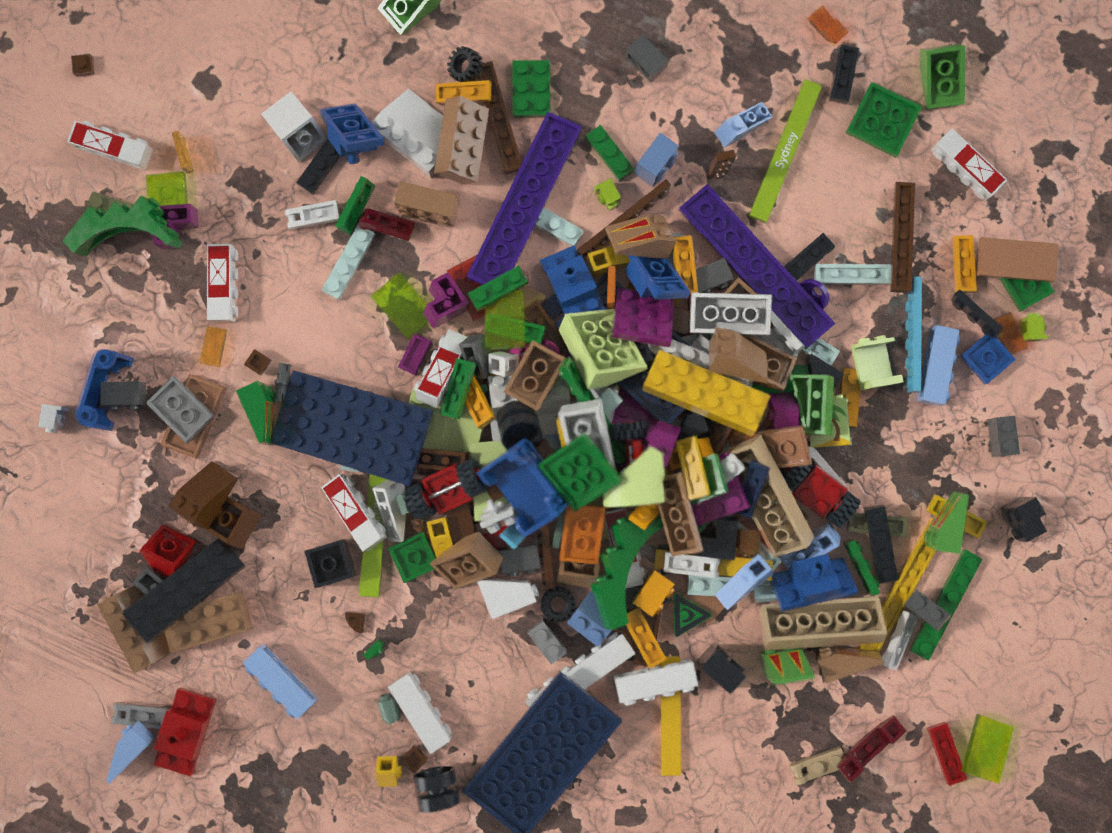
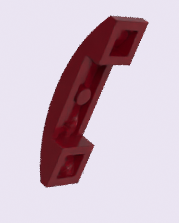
[837,715,907,783]

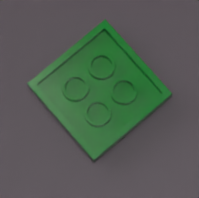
[845,82,922,158]
[538,432,622,512]

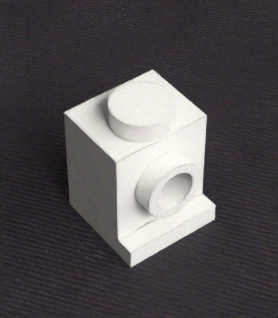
[489,351,519,377]
[38,404,69,433]

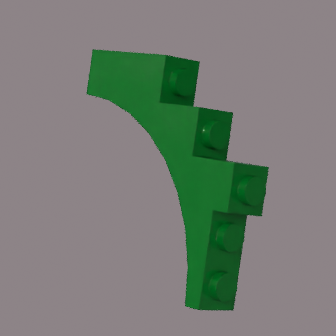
[62,196,183,257]
[590,515,664,630]

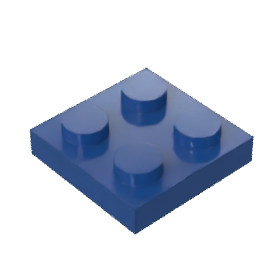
[960,334,1016,385]

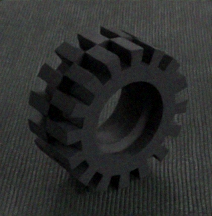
[447,46,483,82]
[541,586,576,623]

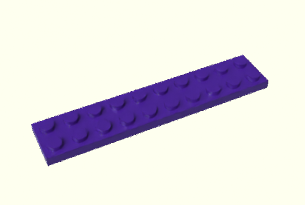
[467,112,582,285]
[679,184,836,350]

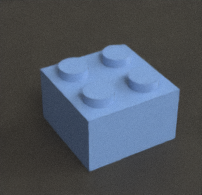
[635,133,679,187]

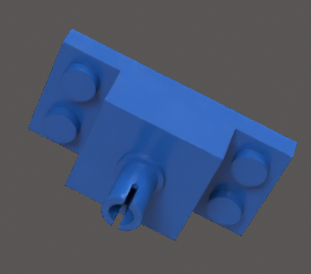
[320,103,384,164]
[540,245,605,314]
[625,255,691,299]
[770,554,858,612]

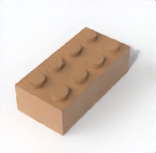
[434,96,489,185]
[165,591,253,654]

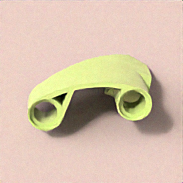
[603,446,665,507]

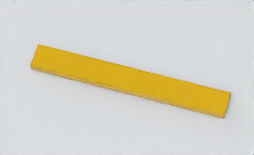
[857,518,936,652]

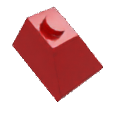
[140,524,197,578]

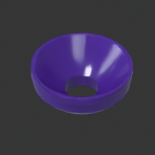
[800,279,830,310]

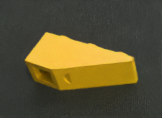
[587,247,630,277]
[426,517,453,558]

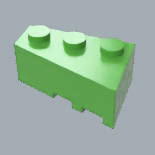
[789,375,834,436]

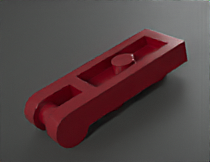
[358,208,415,241]

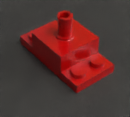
[153,688,217,777]

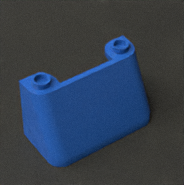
[74,349,134,431]
[476,439,569,537]

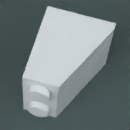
[261,92,327,162]
[478,578,539,619]

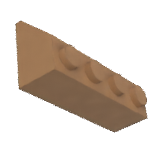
[657,472,703,556]
[97,586,172,674]

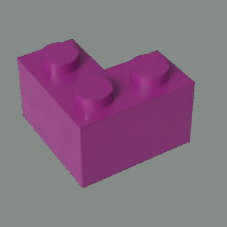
[153,204,199,249]
[423,272,469,329]
[765,392,799,430]
[644,420,681,469]

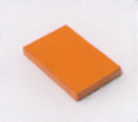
[559,504,606,565]

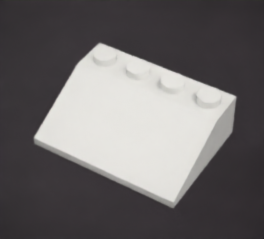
[372,89,443,178]

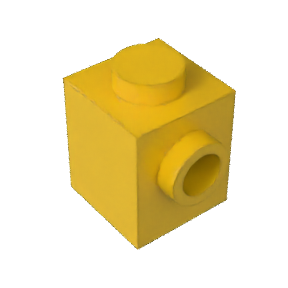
[375,756,402,787]

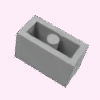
[527,619,567,665]

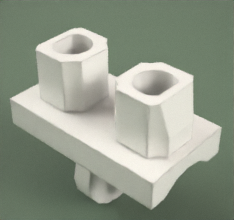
[479,499,516,534]

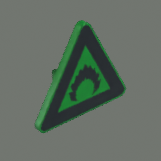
[673,594,712,637]

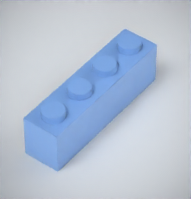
[917,325,960,406]
[243,644,318,720]

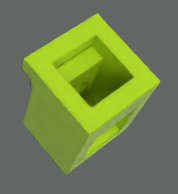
[593,178,621,211]
[1020,313,1049,342]

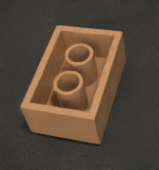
[394,181,459,227]

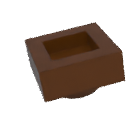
[71,54,94,77]
[244,349,272,376]
[400,744,428,774]

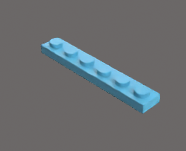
[905,277,922,393]

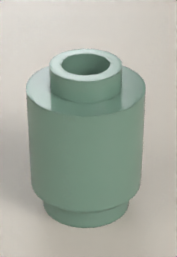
[377,693,401,724]

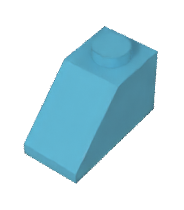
[500,523,526,549]

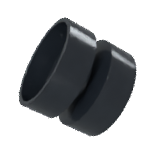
[496,400,543,450]
[413,766,460,813]

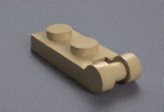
[789,747,844,785]

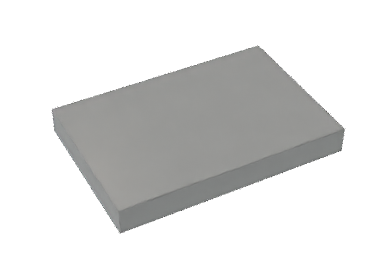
[146,376,215,444]

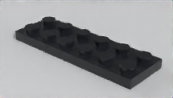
[121,538,245,644]

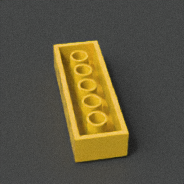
[643,350,770,436]

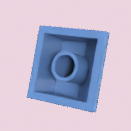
[567,589,611,647]

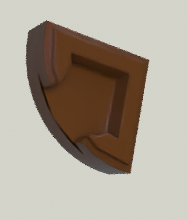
[345,612,365,634]

